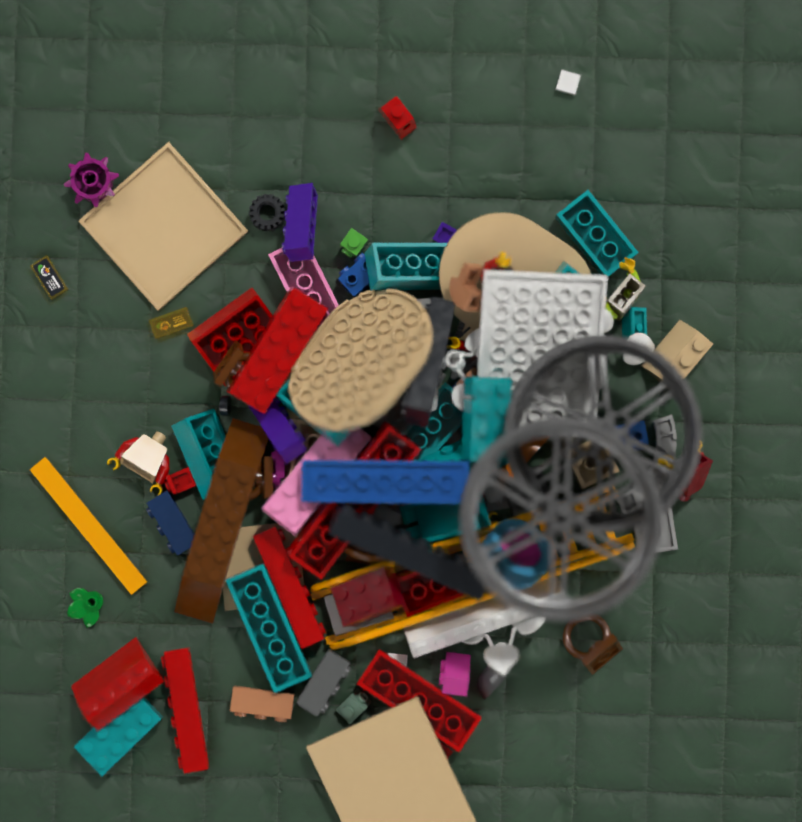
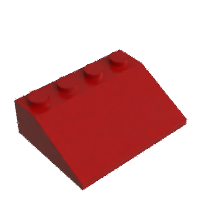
[187,288,273,387]
[71,637,164,731]

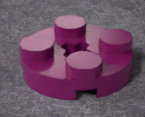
[269,450,284,490]

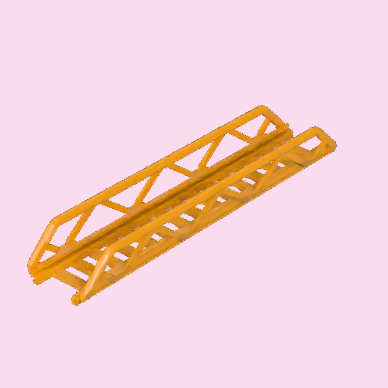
[310,488,635,650]

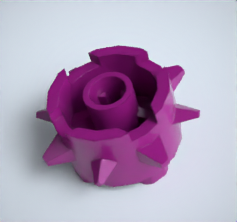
[64,153,119,207]

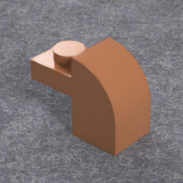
[449,263,483,312]

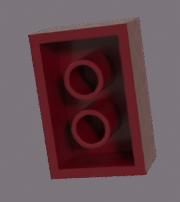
[331,566,406,627]

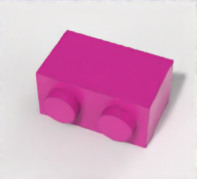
[439,652,471,696]

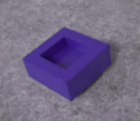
[432,222,457,243]

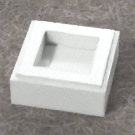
[556,70,581,96]

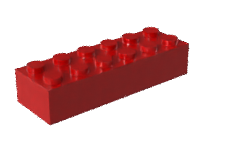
[226,287,328,414]
[357,648,482,752]

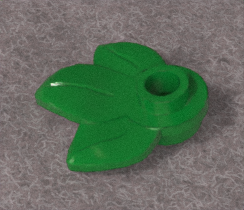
[67,588,103,627]

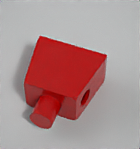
[378,96,417,139]

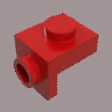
[164,467,197,495]

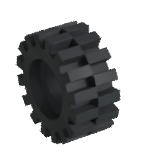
[249,194,285,232]

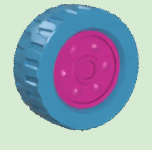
[482,519,549,590]

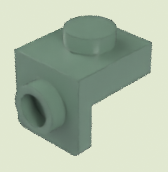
[336,688,371,724]

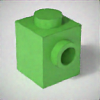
[340,228,368,258]

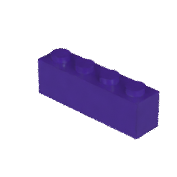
[282,183,318,262]
[248,396,307,463]

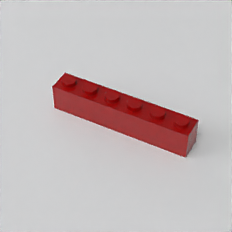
[253,526,326,649]
[161,647,210,773]

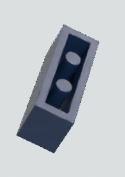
[146,490,195,555]

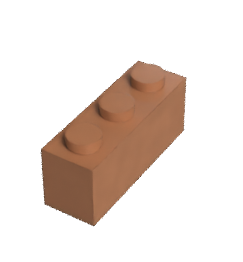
[230,686,295,722]

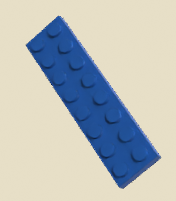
[301,460,469,504]

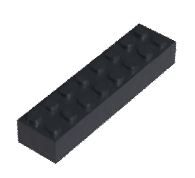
[328,503,487,601]

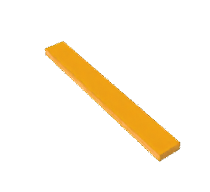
[30,457,148,595]

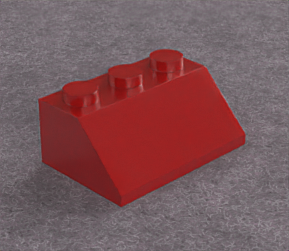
[395,569,464,618]

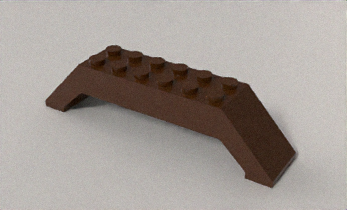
[174,418,269,624]

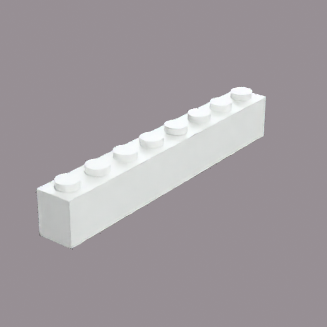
[403,576,561,658]

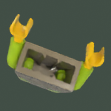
[605,257,646,321]

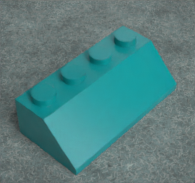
[171,409,226,500]

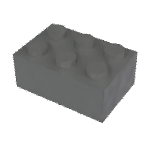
[296,648,351,716]

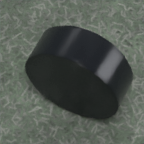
[219,395,231,416]

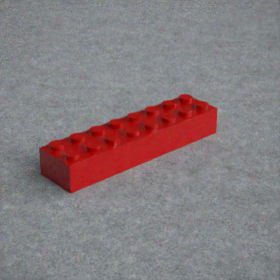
[286,421,421,579]

